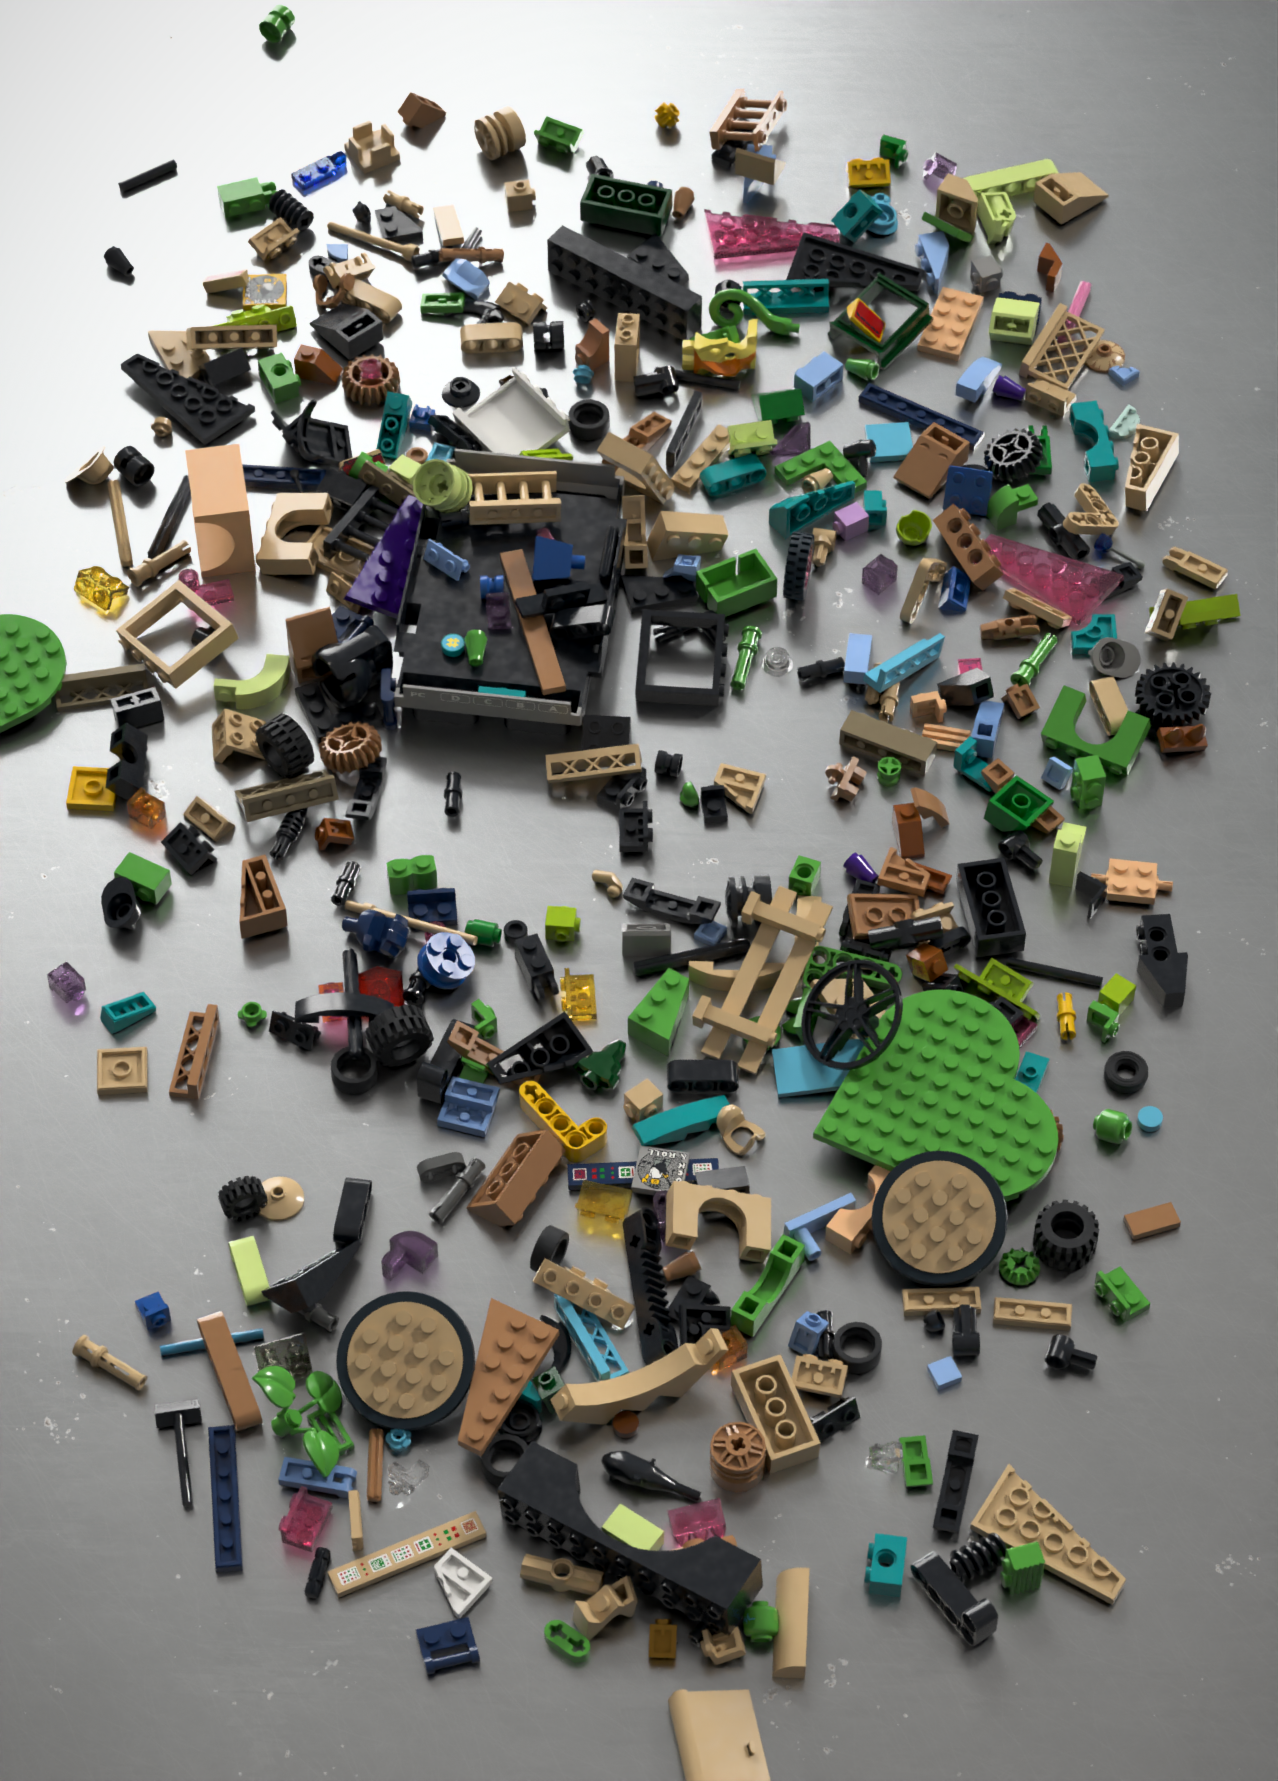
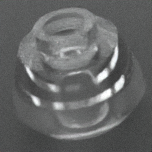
[762,647,793,677]

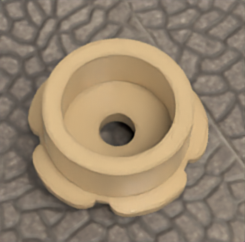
[151,417,172,437]

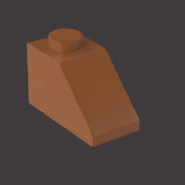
[294,344,343,386]
[892,803,925,859]

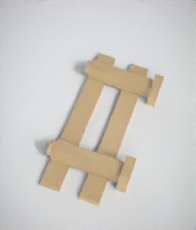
[692,886,833,1075]

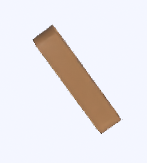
[197,1311,263,1432]

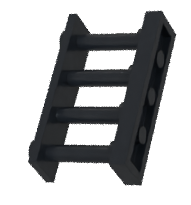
[323,485,398,563]

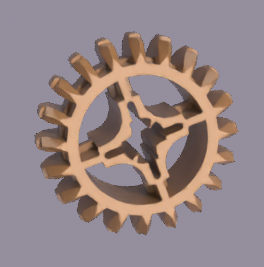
[341,354,401,406]
[319,721,382,774]

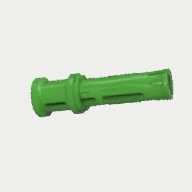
[730,626,762,690]
[1010,633,1058,687]

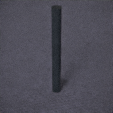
[654,367,741,390]
[1006,957,1103,987]

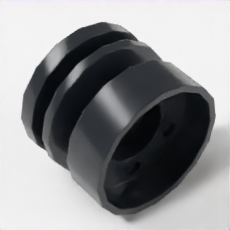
[725,874,772,927]

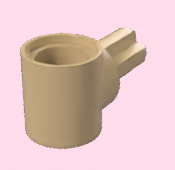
[812,528,837,567]

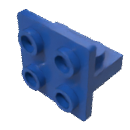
[943,465,993,516]

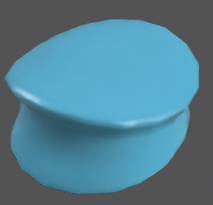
[868,201,898,235]

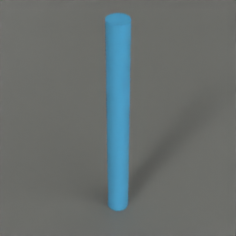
[160,1328,264,1356]

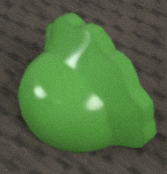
[680,781,700,807]

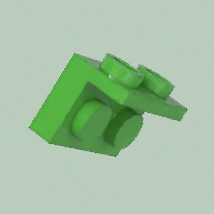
[1094,1266,1150,1323]

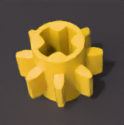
[654,102,680,129]

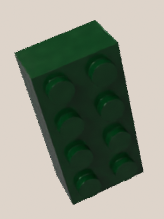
[580,174,673,236]

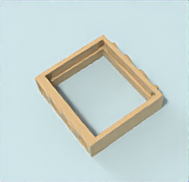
[116,580,239,689]

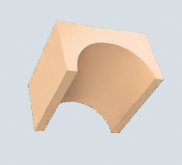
[185,444,256,578]

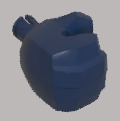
[342,909,409,958]

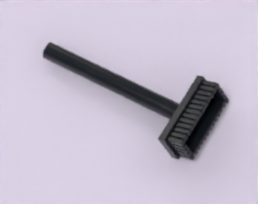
[154,1399,202,1506]

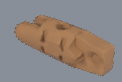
[980,615,1040,640]

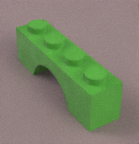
[731,1234,805,1337]

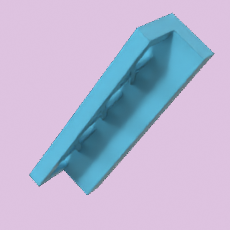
[863,633,945,693]
[554,1294,629,1382]

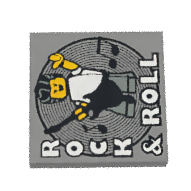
[631,1146,690,1197]

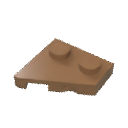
[877,847,930,897]

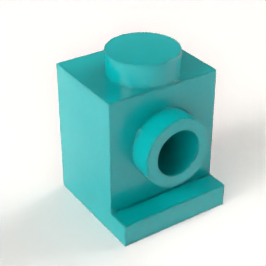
[863,490,887,526]

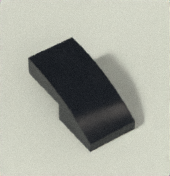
[1090,562,1143,600]

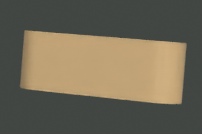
[341,279,403,324]
[460,322,523,354]
[1089,676,1128,736]

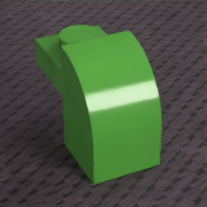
[987,484,1038,531]

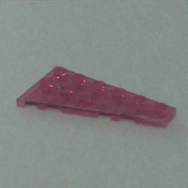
[704,209,840,259]
[985,534,1124,625]

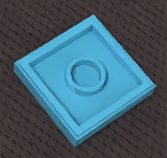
[865,422,913,462]

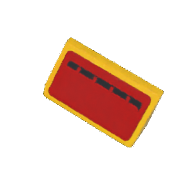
[847,298,886,343]

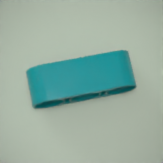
[699,454,767,496]

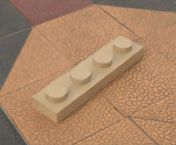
[671,424,730,494]

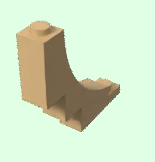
[550,1328,728,1425]

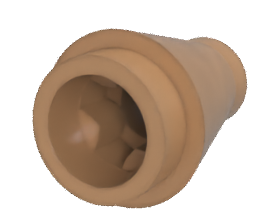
[672,187,695,219]
[662,1251,701,1282]

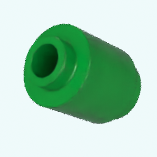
[465,919,502,947]

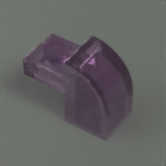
[381,1231,438,1281]

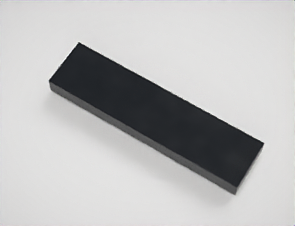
[666,390,703,468]

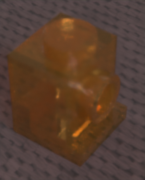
[127,787,166,829]
[716,1325,748,1370]

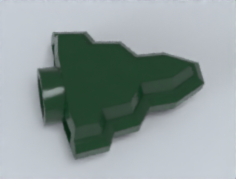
[573,1039,626,1091]

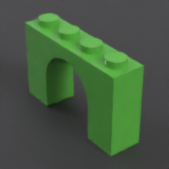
[1041,685,1151,775]

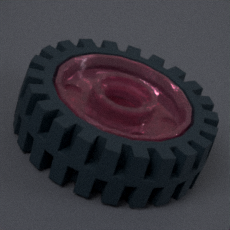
[783,532,814,601]

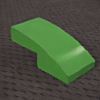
[898,1435,933,1488]

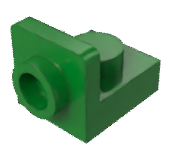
[880,134,909,169]

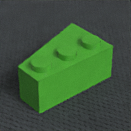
[628,968,689,1057]

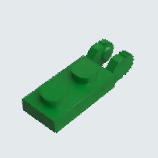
[1027,425,1052,474]

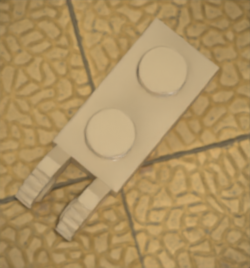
[1162,546,1228,590]

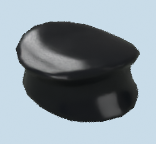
[498,1400,542,1442]

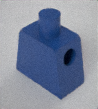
[532,536,585,581]

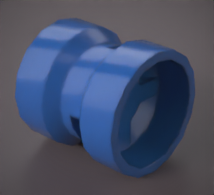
[480,575,504,598]

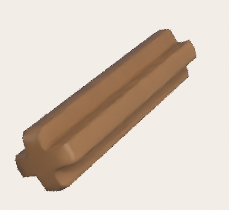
[367,1428,384,1502]

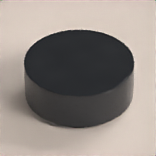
[503,920,528,944]

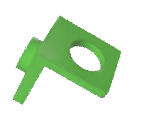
[459,1057,489,1084]

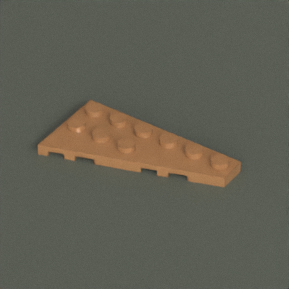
[458,1298,559,1456]

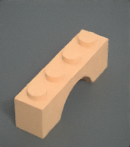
[825,1165,891,1255]

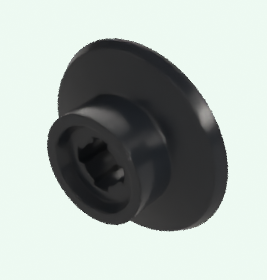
[441,376,481,408]

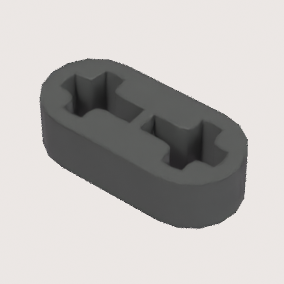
[417,1152,466,1182]

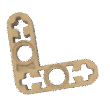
[1063,483,1119,535]
[900,558,947,624]

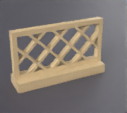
[1019,303,1105,391]

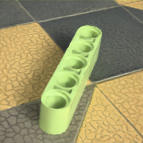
[963,159,1059,200]

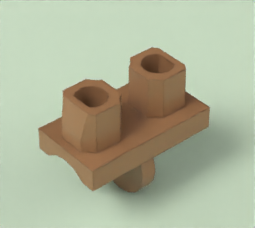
[825,756,867,801]

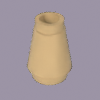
[801,468,833,493]

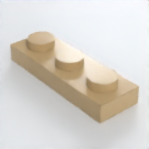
[1002,588,1072,629]

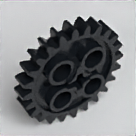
[1135,662,1211,727]

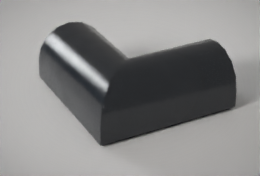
[679,1304,731,1346]

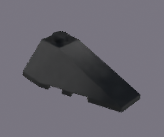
[486,1011,593,1085]
[261,1240,361,1314]

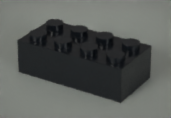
[956,857,1026,957]

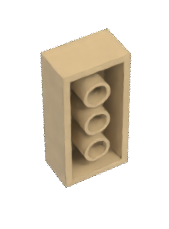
[731,1354,821,1474]

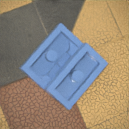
[437,1076,500,1137]

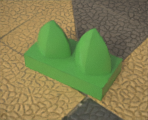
[782,988,821,1042]

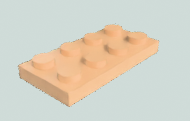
[917,287,984,361]

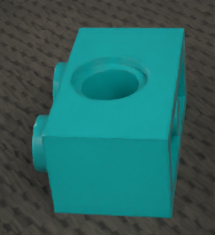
[831,189,883,243]
[864,1533,908,1598]

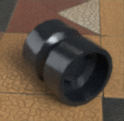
[533,321,564,350]
[113,446,155,487]

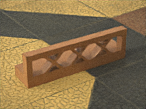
[169,1004,219,1100]

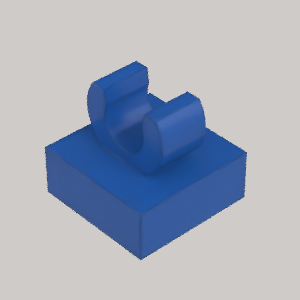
[409,404,436,431]

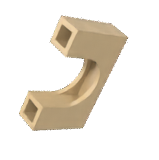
[597,432,675,505]
[256,493,334,575]
[665,1181,771,1263]

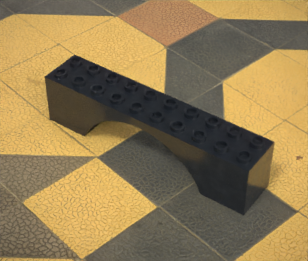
[497,1441,763,1636]

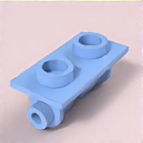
[423,539,470,581]

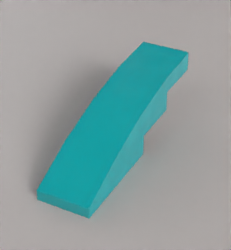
[632,1095,730,1146]

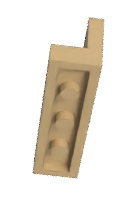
[545,744,642,783]

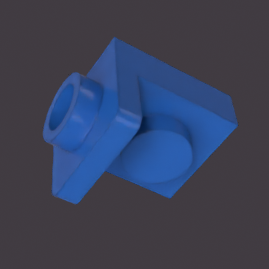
[135,1291,171,1330]

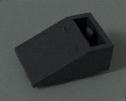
[309,303,383,360]

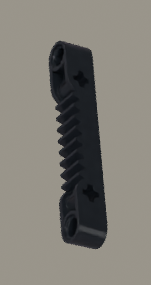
[623,1207,678,1366]

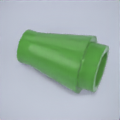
[845,358,879,381]
[464,630,487,666]

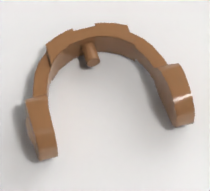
[313,273,355,309]

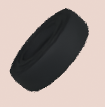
[1104,1051,1148,1093]

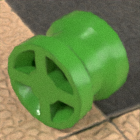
[877,757,901,787]

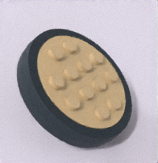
[872,1151,1008,1286]
[336,1291,475,1431]

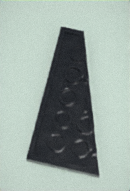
[786,232,925,291]
[120,353,256,445]

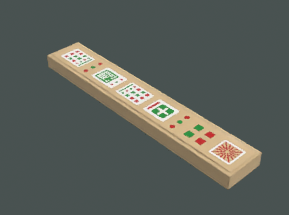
[328,1511,487,1598]

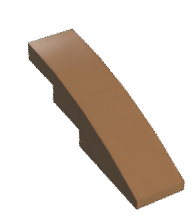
[602,412,672,472]

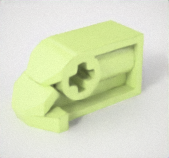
[977,192,1016,244]

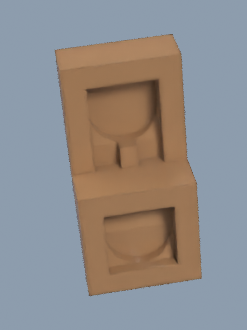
[911,787,950,828]

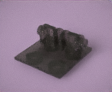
[254,1332,313,1381]

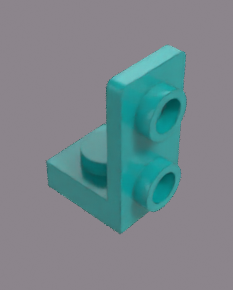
[953,737,992,791]

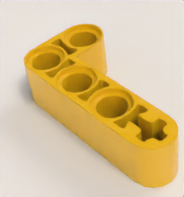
[519,1081,607,1163]

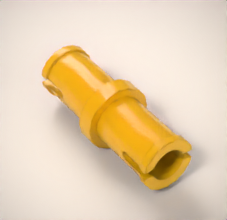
[1056,992,1076,1040]

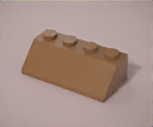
[466,1129,566,1226]

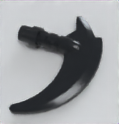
[444,300,504,324]
[540,1315,572,1373]

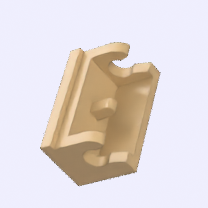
[323,252,376,289]

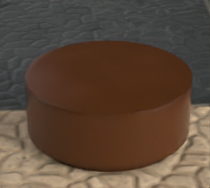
[613,1411,639,1438]

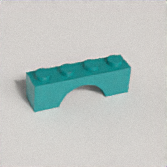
[1069,400,1119,483]

